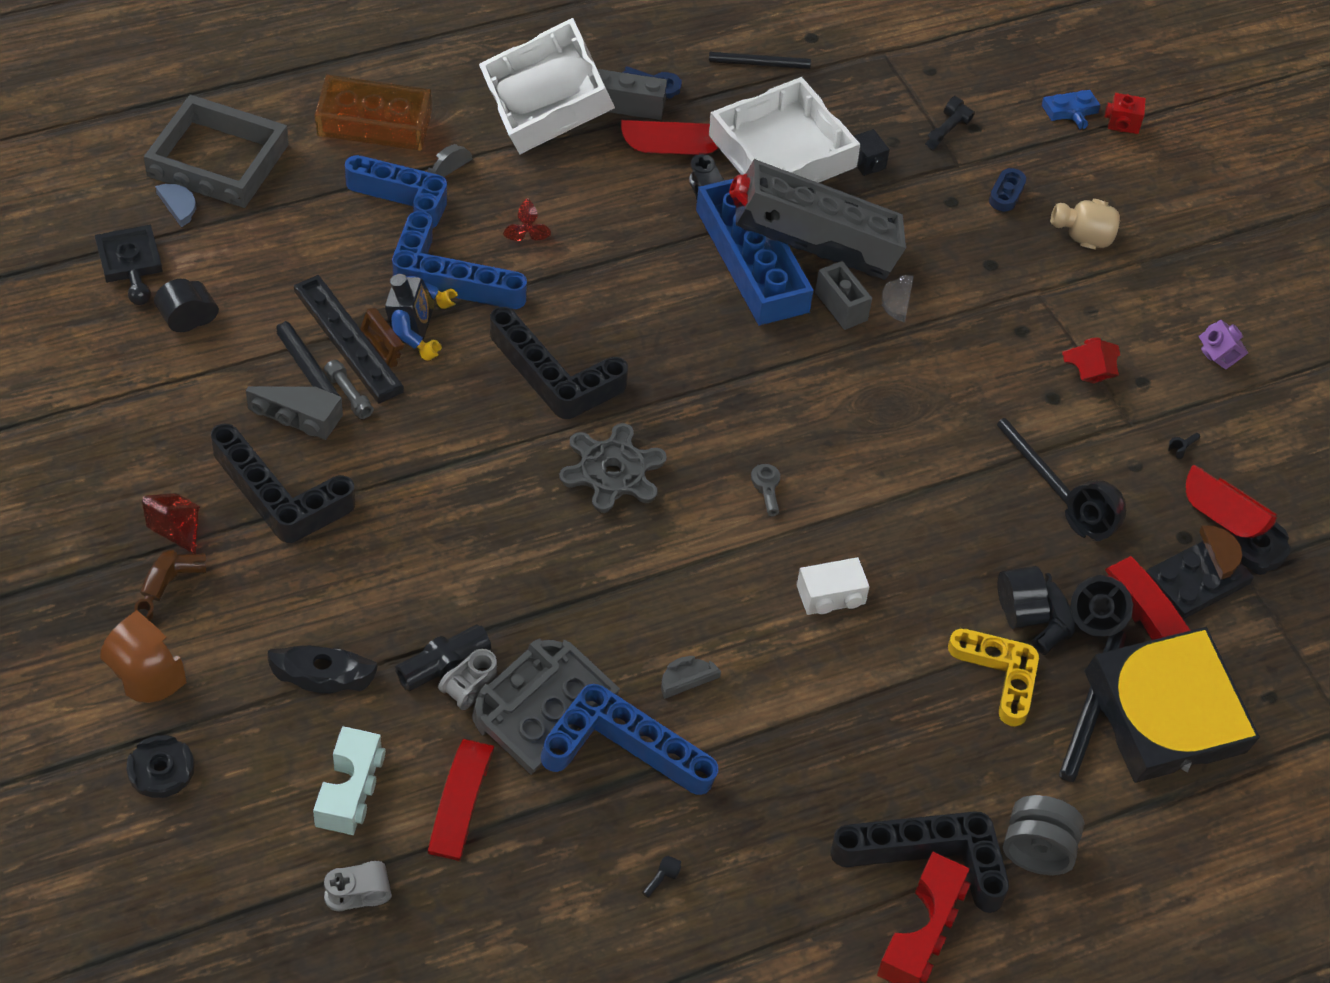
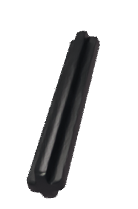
[276,321,340,396]

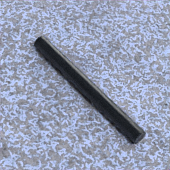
[709,52,811,69]
[997,418,1071,504]

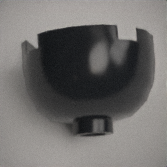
[1065,480,1127,541]
[1070,575,1133,637]

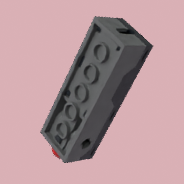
[729,159,906,280]

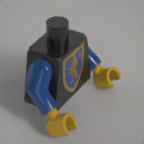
[385,274,458,360]

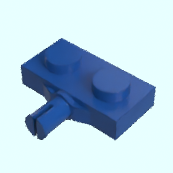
[1042,90,1100,129]

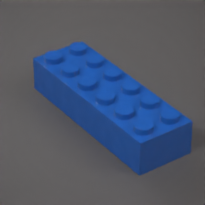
[696,179,814,326]

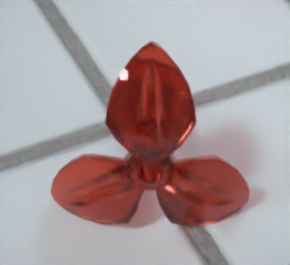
[503,198,551,241]

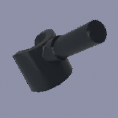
[1168,433,1200,459]
[642,856,681,898]

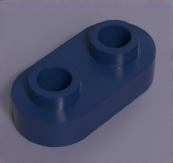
[989,168,1026,212]

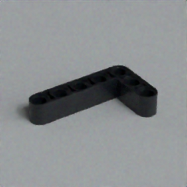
[490,307,628,419]
[211,424,355,543]
[830,811,1009,913]

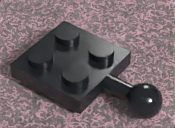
[95,224,163,305]

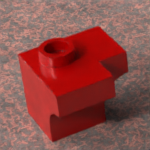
[1062,337,1121,383]

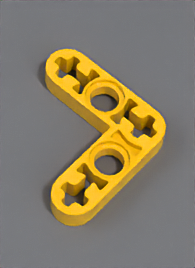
[948,629,1039,726]

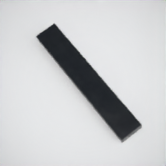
[294,275,404,404]

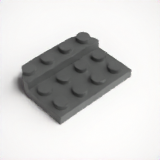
[472,638,620,775]

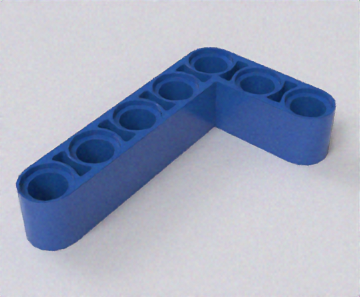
[392,211,527,309]
[541,684,718,795]

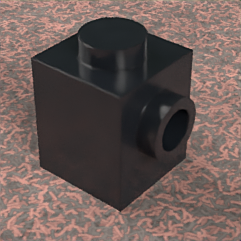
[854,129,890,176]

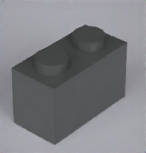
[815,261,872,330]

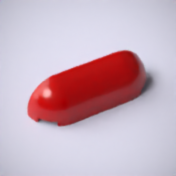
[621,120,719,155]
[1186,465,1277,538]

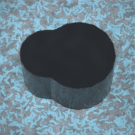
[154,279,219,332]
[997,566,1050,629]

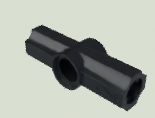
[395,624,491,691]

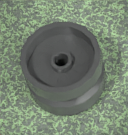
[1003,795,1085,876]

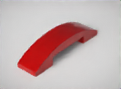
[428,739,494,861]

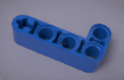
[345,155,447,229]

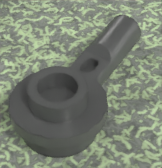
[751,464,780,516]

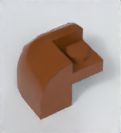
[100,610,187,703]

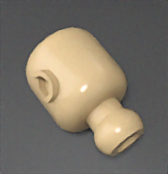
[1050,199,1120,250]

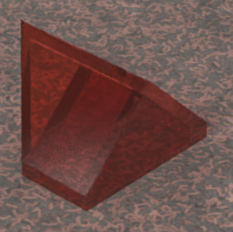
[142,493,200,554]

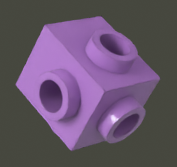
[1199,320,1248,369]

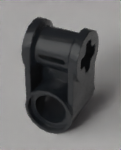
[689,154,725,199]

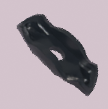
[268,645,378,693]

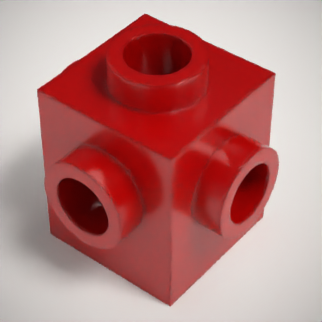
[1104,93,1146,134]

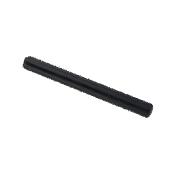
[1059,631,1127,782]

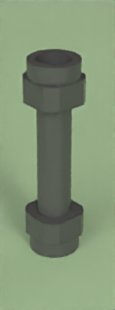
[324,360,374,419]

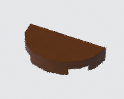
[1199,526,1242,580]

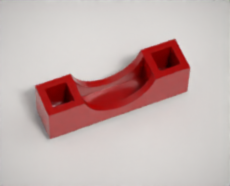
[877,852,971,983]

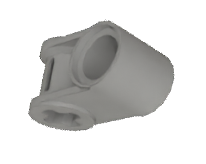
[438,649,497,710]
[324,861,392,911]

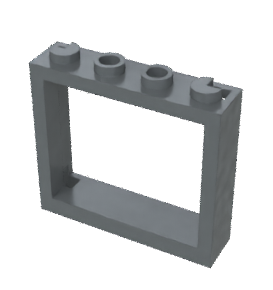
[144,95,289,208]

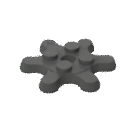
[559,423,667,513]

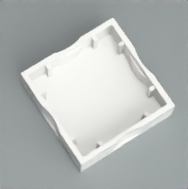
[479,18,615,154]
[709,77,860,183]

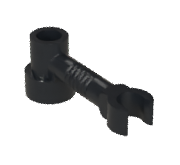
[925,96,975,150]

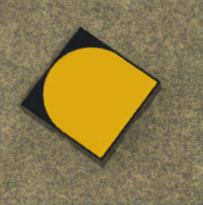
[1084,627,1260,783]

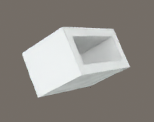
[797,557,869,615]

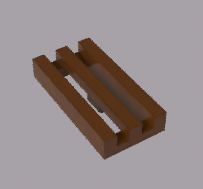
[360,308,404,368]

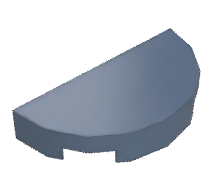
[155,184,196,227]

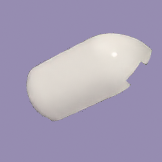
[497,57,592,115]

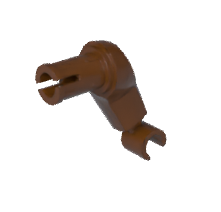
[134,550,206,621]

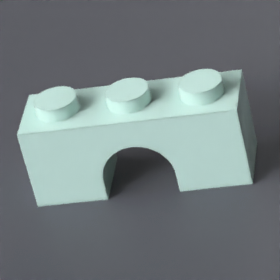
[313,726,386,835]

